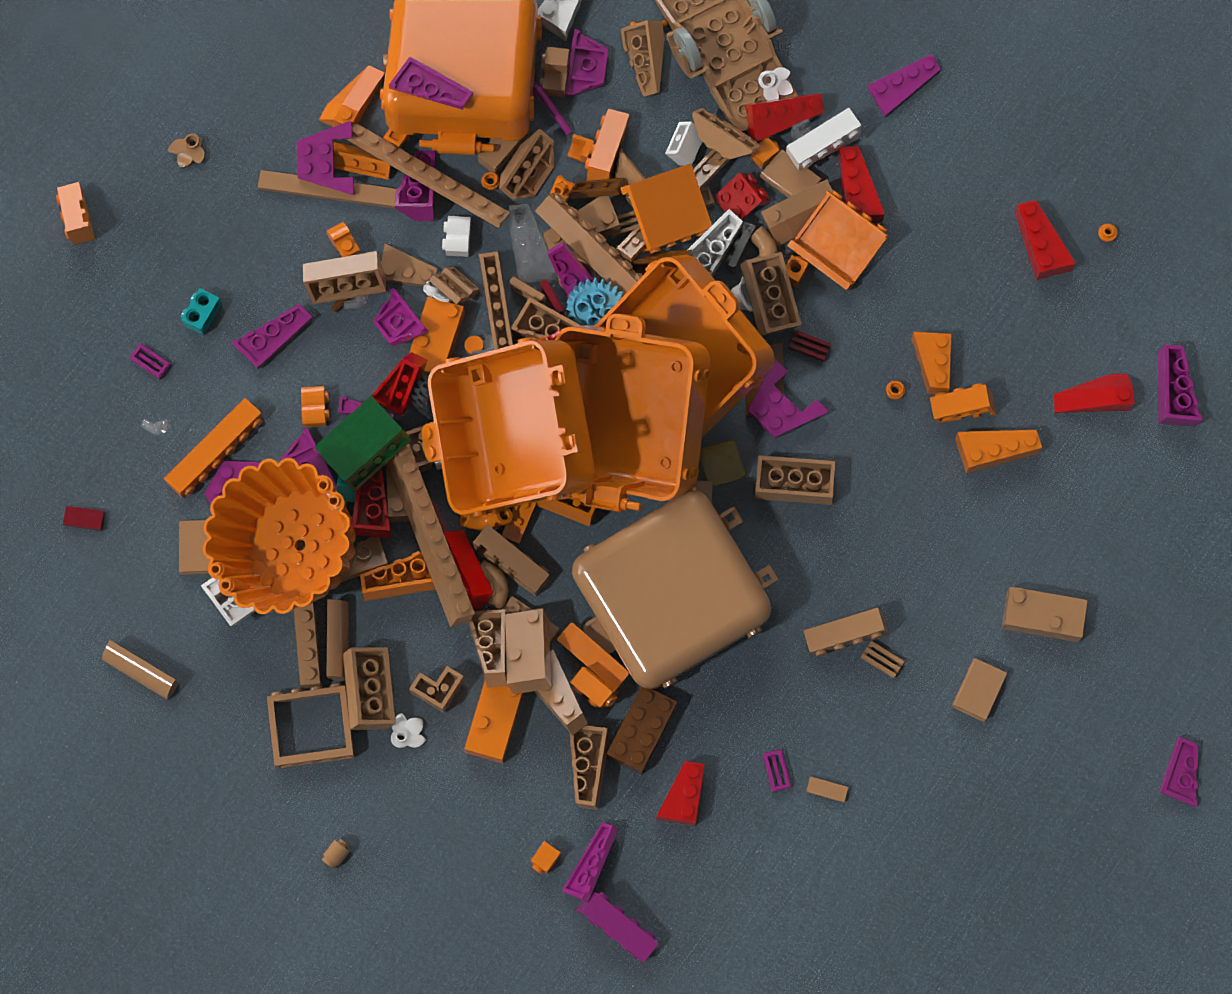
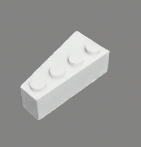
[538,0,582,41]

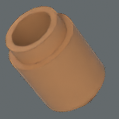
[322,839,350,869]

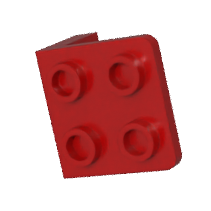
[715,172,770,220]

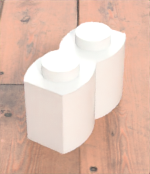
[442,216,471,257]

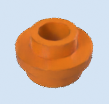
[481,172,500,190]
[1098,224,1117,242]
[886,381,905,400]

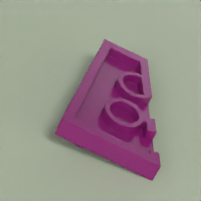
[1159,737,1198,807]

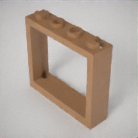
[267,683,355,769]

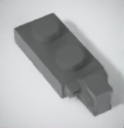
[726,221,755,274]

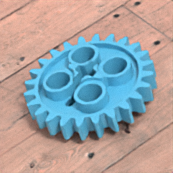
[566,278,623,326]

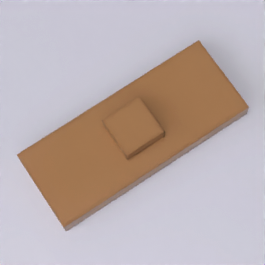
[806,776,848,803]

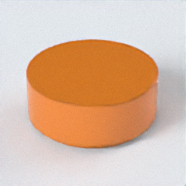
[465,336,484,356]

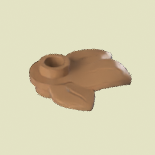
[168,134,205,168]

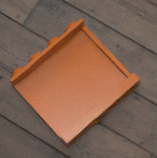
[621,163,712,254]
[787,190,889,290]

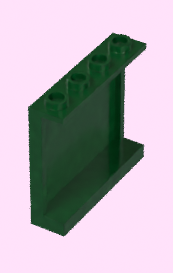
[315,396,412,492]

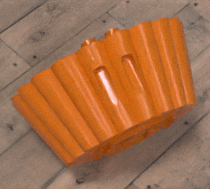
[203,458,356,614]

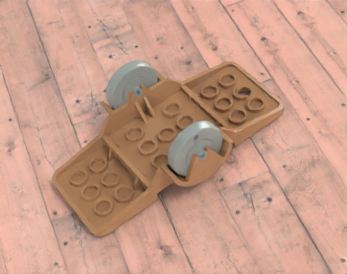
[654,0,798,132]

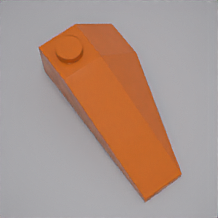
[319,65,385,127]

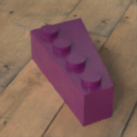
[1158,345,1203,427]
[575,892,659,963]

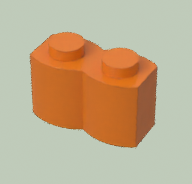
[301,386,330,427]

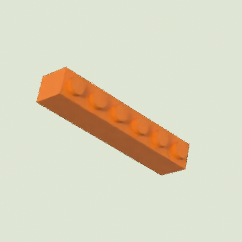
[164,398,263,498]

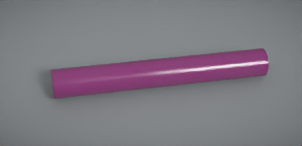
[535,86,572,135]

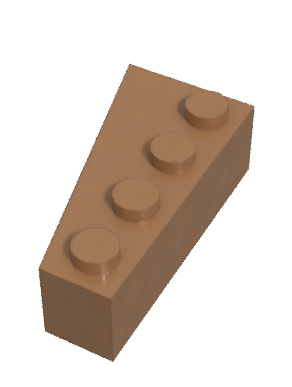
[543,196,620,250]
[473,524,550,597]

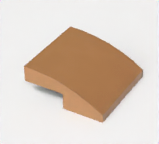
[429,266,480,304]

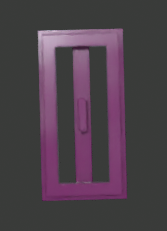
[129,343,172,380]
[762,749,791,793]

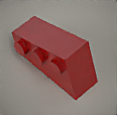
[656,761,704,826]

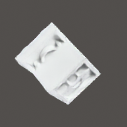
[201,578,255,628]

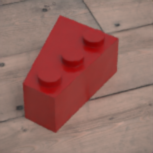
[371,352,428,415]

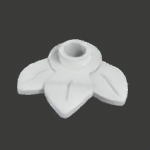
[758,67,793,100]
[423,281,452,302]
[391,713,426,748]

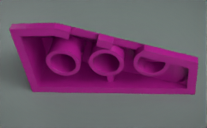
[395,151,436,221]

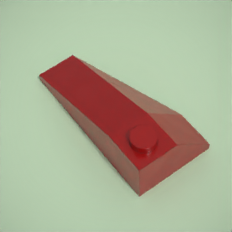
[1053,374,1134,413]

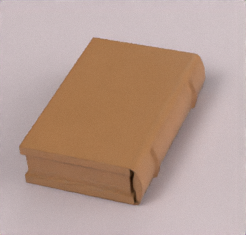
[760,149,821,198]
[179,520,210,575]
[952,658,1007,722]

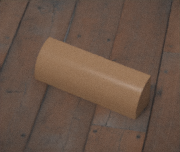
[327,599,349,681]
[102,640,179,700]

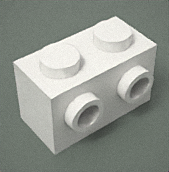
[665,121,702,165]

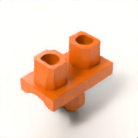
[549,175,575,203]

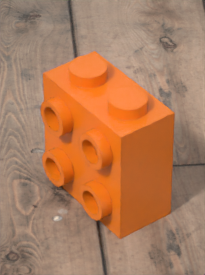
[570,667,618,708]

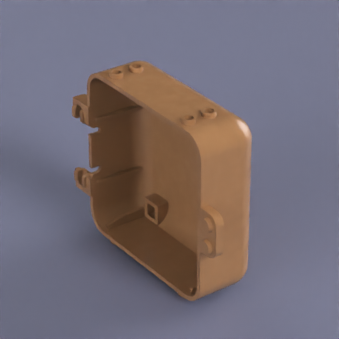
[572,490,779,689]

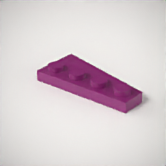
[389,57,473,110]
[562,822,618,903]

